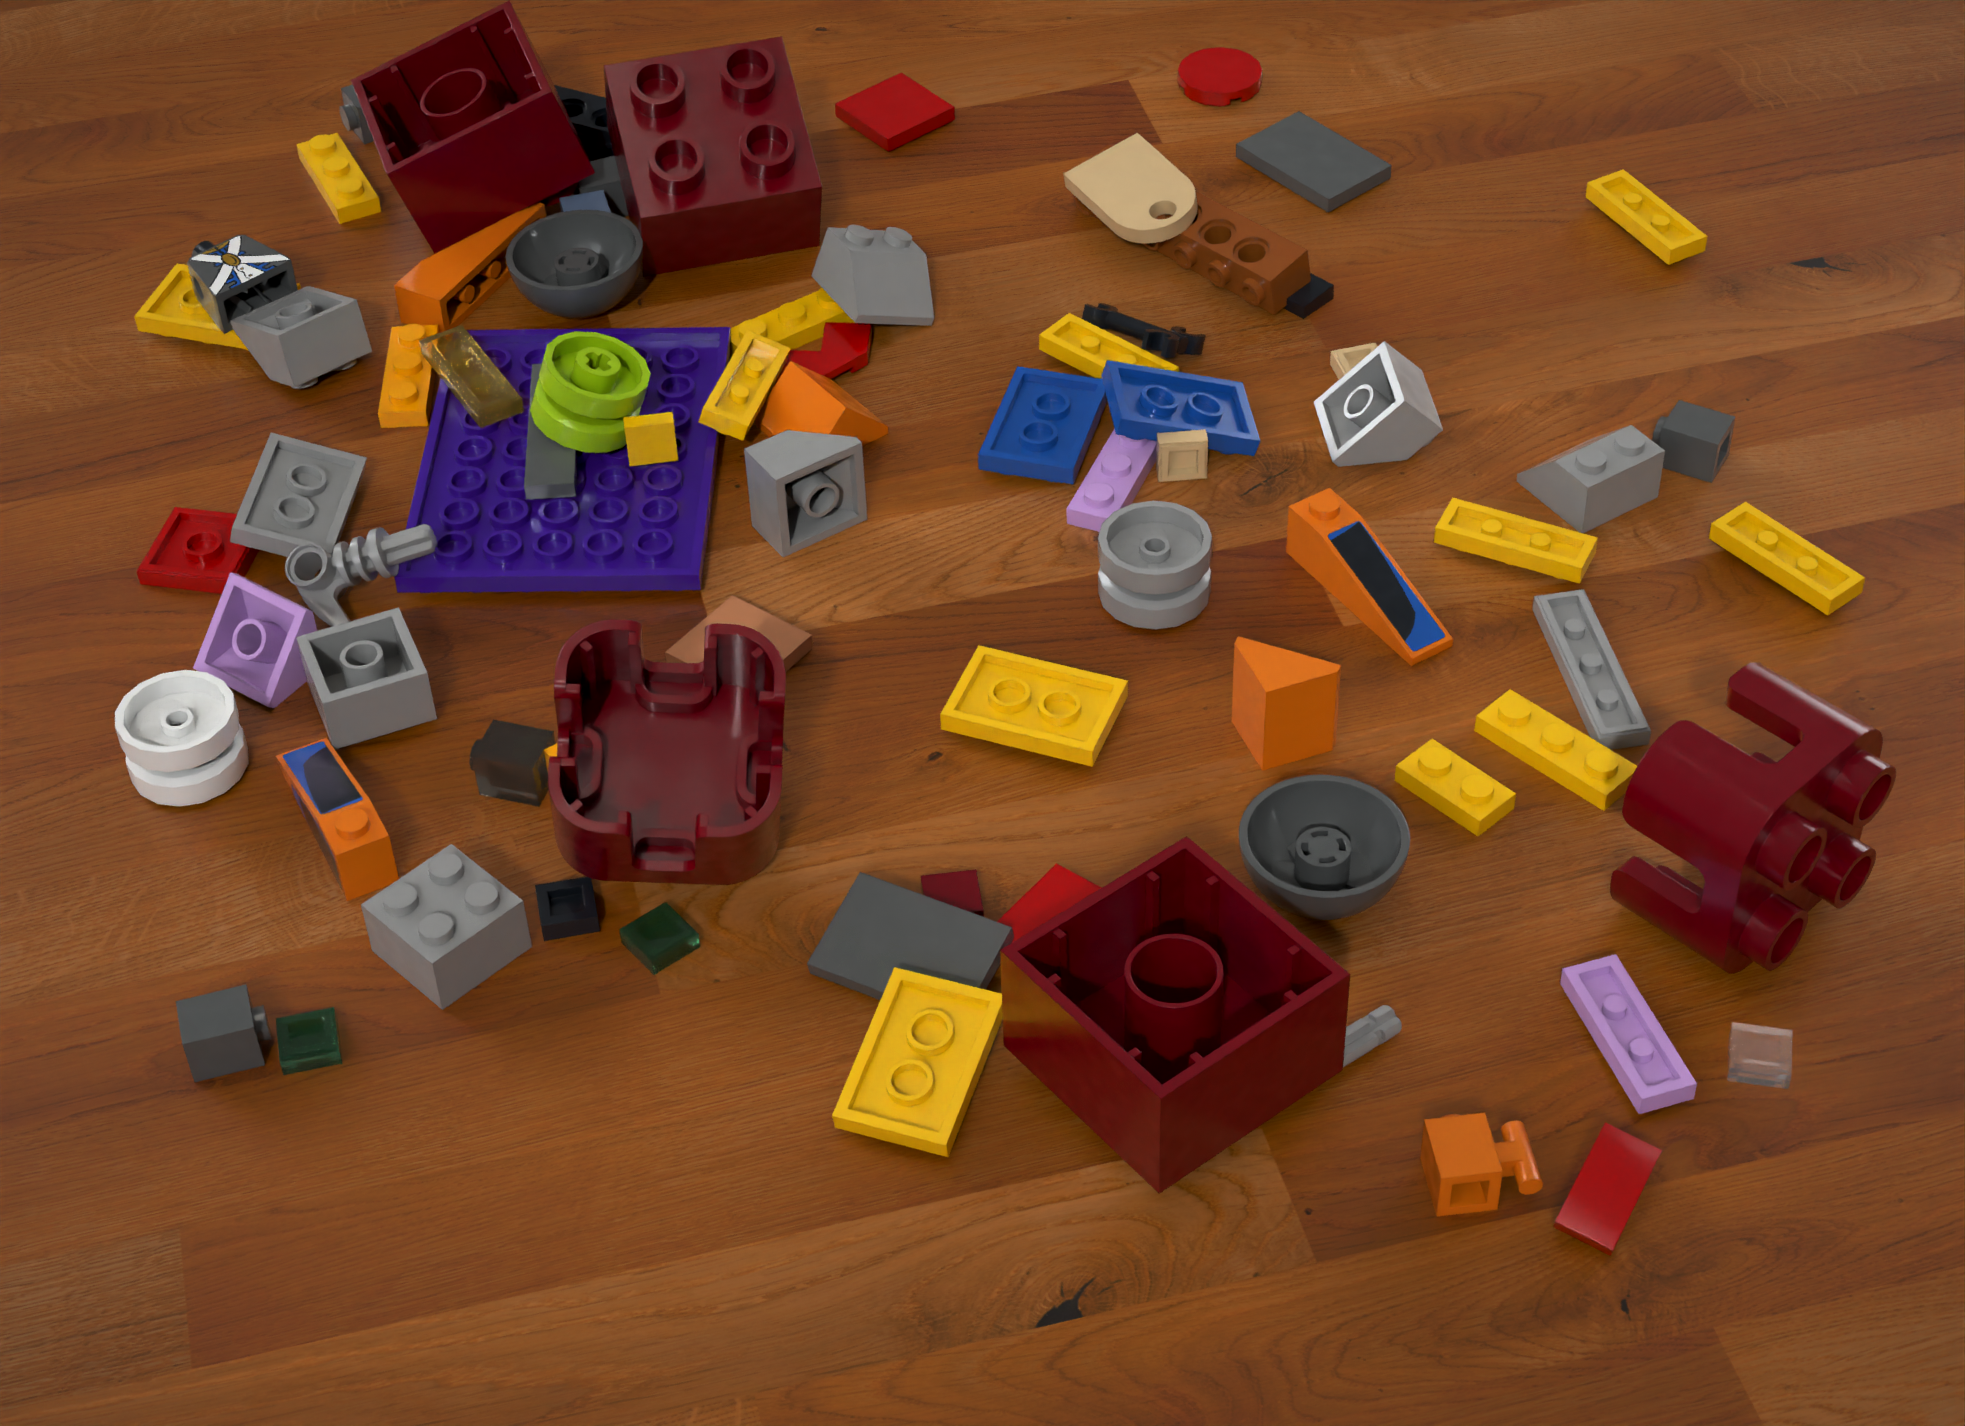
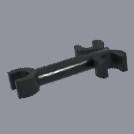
[1082,303,1206,358]

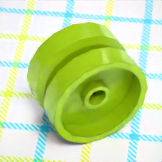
[530,331,651,453]

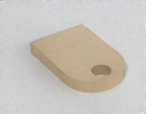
[1063,133,1198,243]

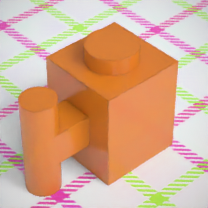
[1420,1112,1543,1217]

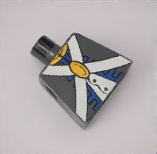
[187,235,298,334]

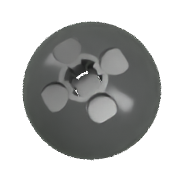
[506,210,643,318]
[1239,775,1410,920]

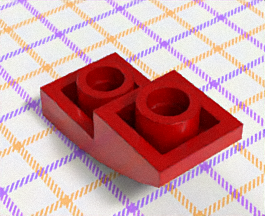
[1553,1122,1662,1256]

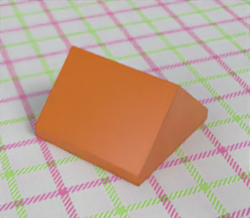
[755,361,889,447]
[1231,636,1341,771]

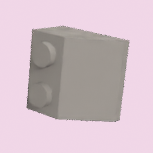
[811,225,934,326]
[230,286,372,389]
[1314,341,1443,467]
[1517,425,1665,533]
[744,430,868,557]

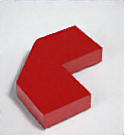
[770,322,872,392]

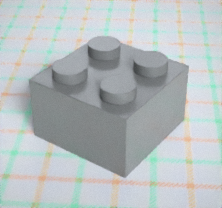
[296,607,437,750]
[361,844,532,1010]

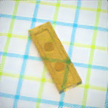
[419,325,524,428]

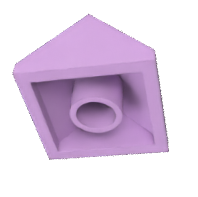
[193,572,317,708]

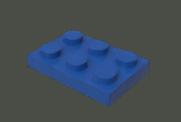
[1101,360,1260,456]
[978,366,1108,484]

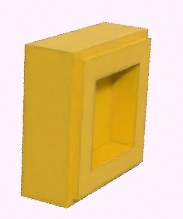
[623,412,679,466]

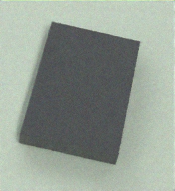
[1236,111,1392,212]
[807,872,1014,1000]

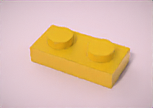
[1394,739,1516,836]

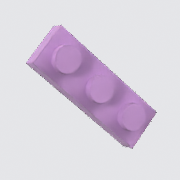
[1066,429,1157,532]
[1560,954,1697,1114]

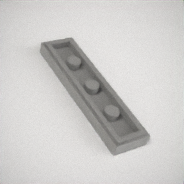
[1532,589,1651,750]

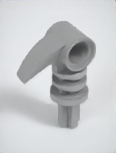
[285,524,437,627]

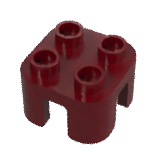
[548,619,786,885]
[1610,662,1896,974]

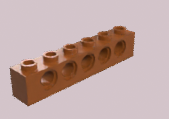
[1074,144,1311,315]

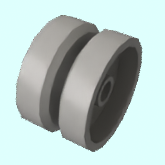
[1098,500,1212,630]

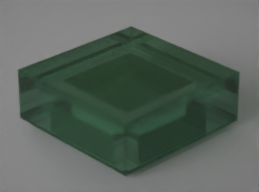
[619,902,700,975]
[276,1007,343,1075]

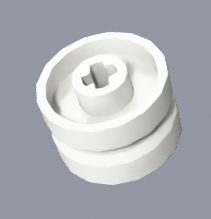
[115,670,249,807]

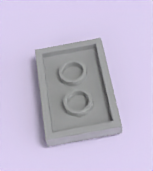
[230,432,367,557]

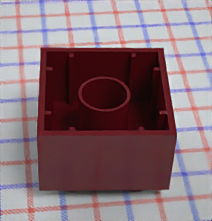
[351,1,595,254]
[604,36,822,277]
[1000,836,1350,1194]

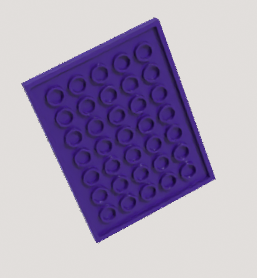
[394,327,731,593]

